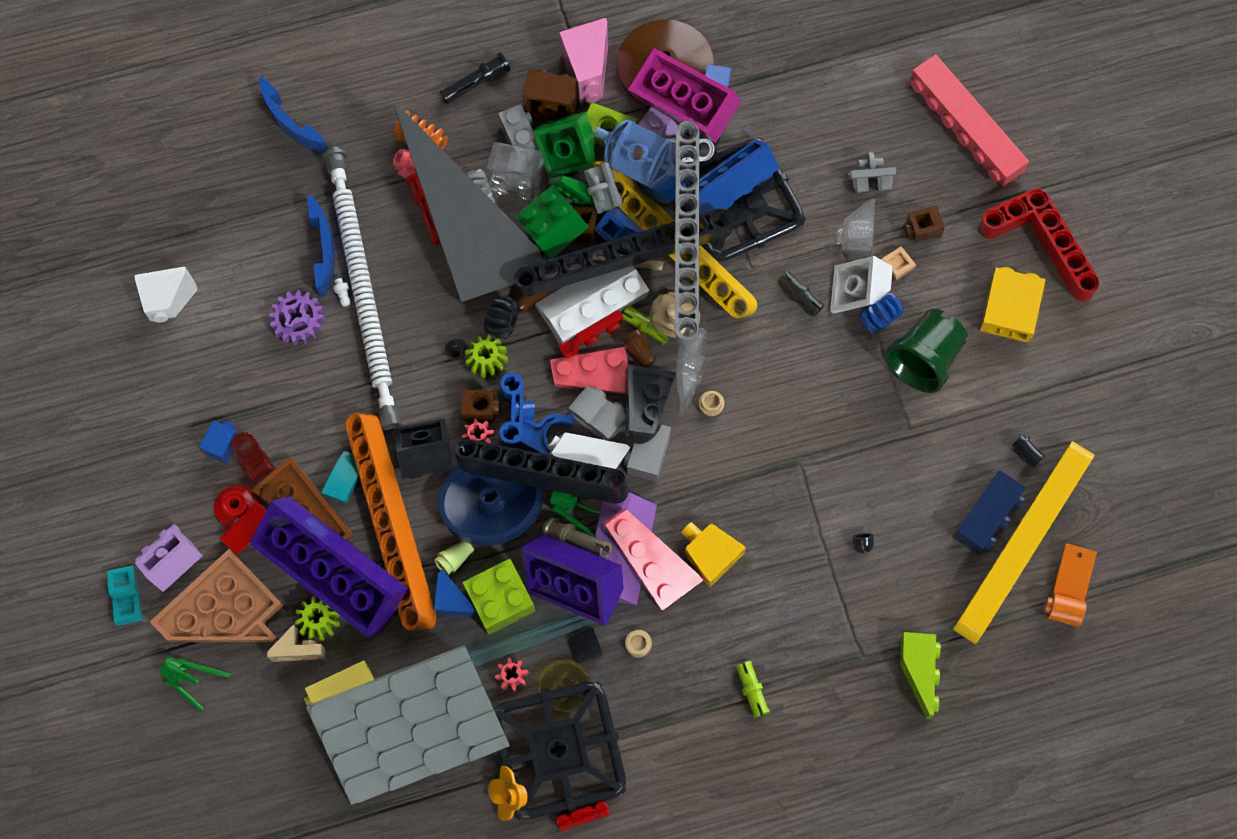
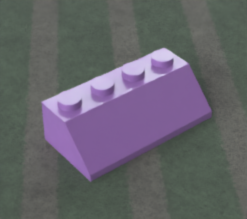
[595,493,657,606]

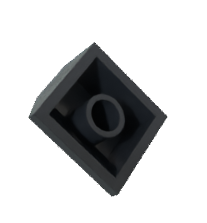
[395,419,454,479]

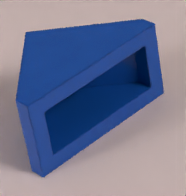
[434,570,478,618]

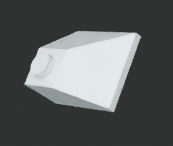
[830,256,893,314]
[135,267,197,322]

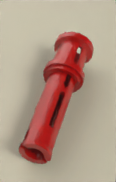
[406,173,441,246]

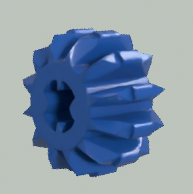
[859,293,904,333]

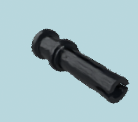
[440,52,511,105]

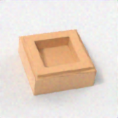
[881,246,916,281]

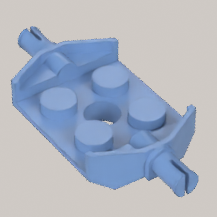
[594,119,687,189]

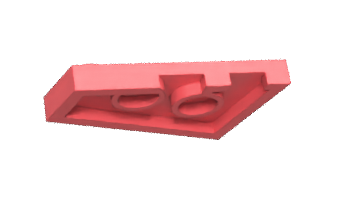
[550,347,628,396]

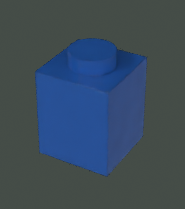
[199,420,241,464]

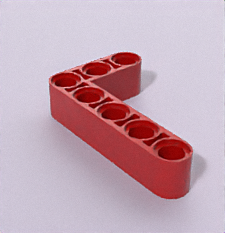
[979,188,1100,302]

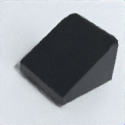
[569,627,603,664]

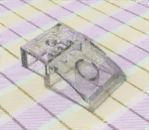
[675,327,707,417]

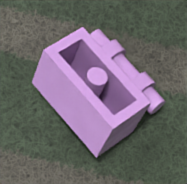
[134,524,203,592]

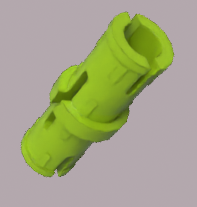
[622,305,669,345]
[735,661,770,718]

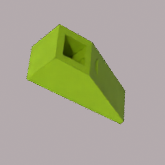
[900,632,941,719]

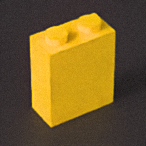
[979,267,1046,343]

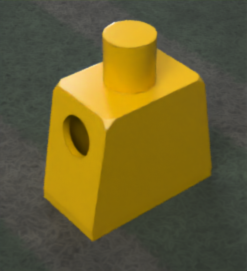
[681,522,746,588]

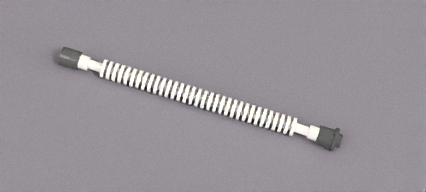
[322,146,401,431]

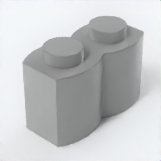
[568,385,626,441]

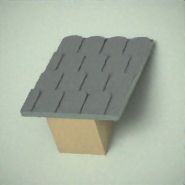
[306,645,510,805]

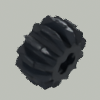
[484,295,520,339]

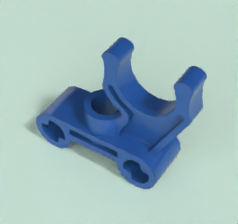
[498,373,575,455]

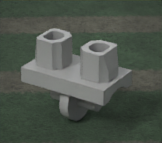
[848,152,896,193]
[584,162,622,214]

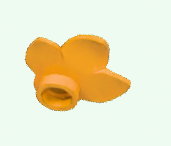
[488,766,527,821]

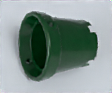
[885,309,968,393]

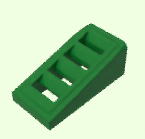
[549,176,595,207]

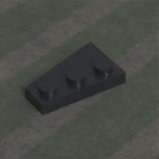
[625,365,677,439]

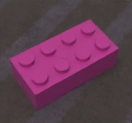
[628,48,741,143]

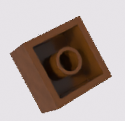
[522,69,579,122]

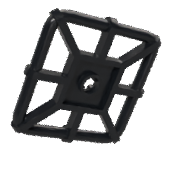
[675,137,806,262]
[493,681,627,820]

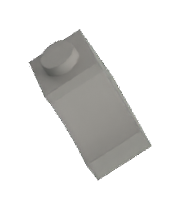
[624,425,671,482]

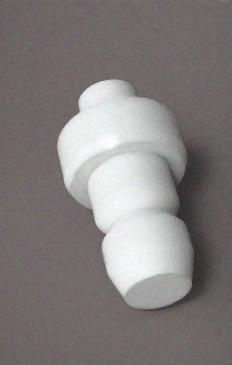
[333,278,350,307]

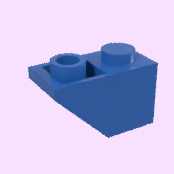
[594,208,653,253]

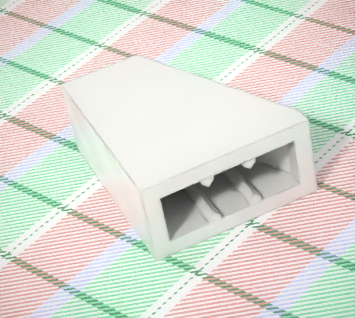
[547,432,630,482]

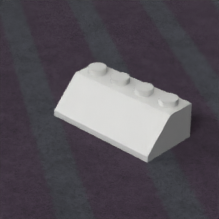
[535,254,649,345]

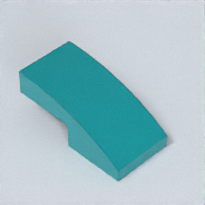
[322,451,360,504]
[107,565,143,626]

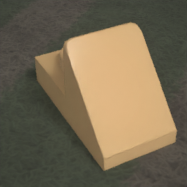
[267,625,325,662]

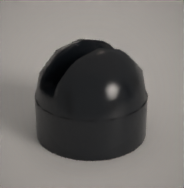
[445,338,467,360]
[852,533,874,553]

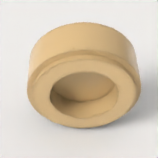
[625,630,652,658]

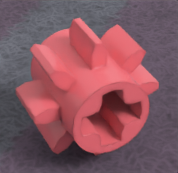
[393,149,416,178]
[462,419,495,443]
[495,658,529,693]

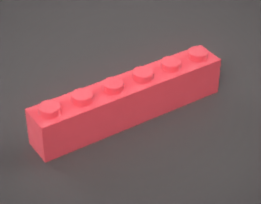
[910,54,1029,188]

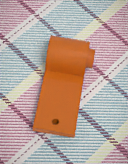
[1043,543,1097,628]

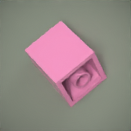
[559,18,608,105]

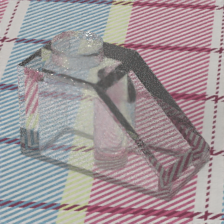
[836,199,875,255]

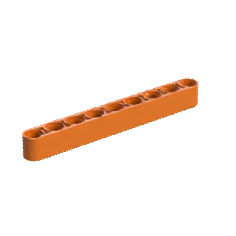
[346,413,436,631]

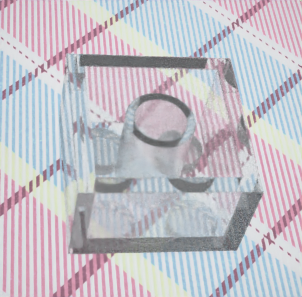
[486,142,545,200]

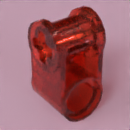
[232,432,276,484]

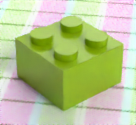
[463,559,535,635]

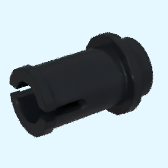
[1012,434,1046,468]

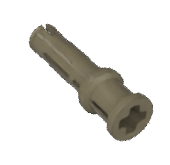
[542,517,612,559]

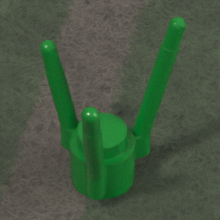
[550,491,600,537]
[159,657,231,712]

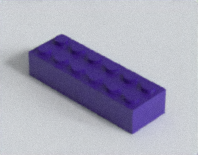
[249,496,408,637]

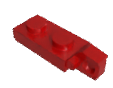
[558,310,624,359]

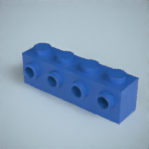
[684,139,780,214]

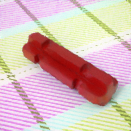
[556,801,610,831]

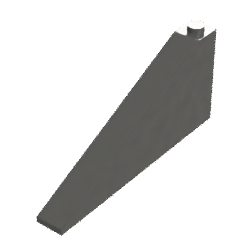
[395,106,548,302]

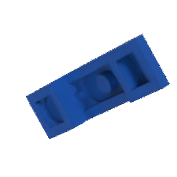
[259,75,327,153]
[307,195,335,296]

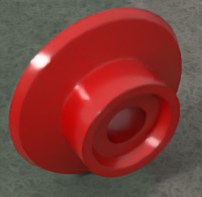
[214,485,260,529]

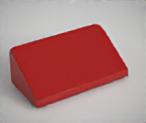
[219,502,267,557]

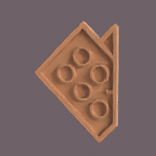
[150,549,283,642]

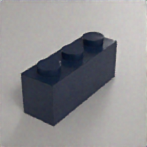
[952,470,1026,555]

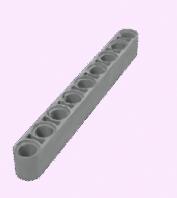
[675,121,699,347]

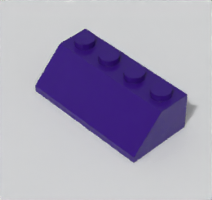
[521,534,624,626]

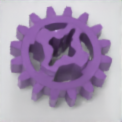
[269,290,325,345]

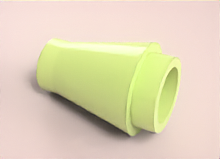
[434,541,474,576]

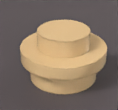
[699,391,724,416]

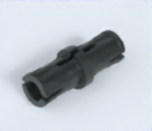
[778,271,825,317]

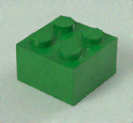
[515,184,589,259]

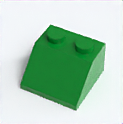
[533,112,595,178]

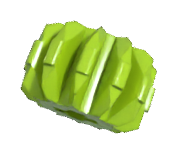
[465,335,508,379]
[295,596,340,641]

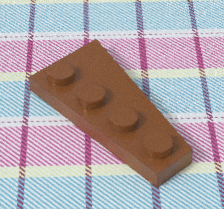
[251,457,355,542]

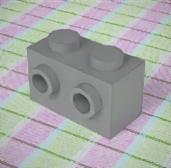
[498,104,541,167]

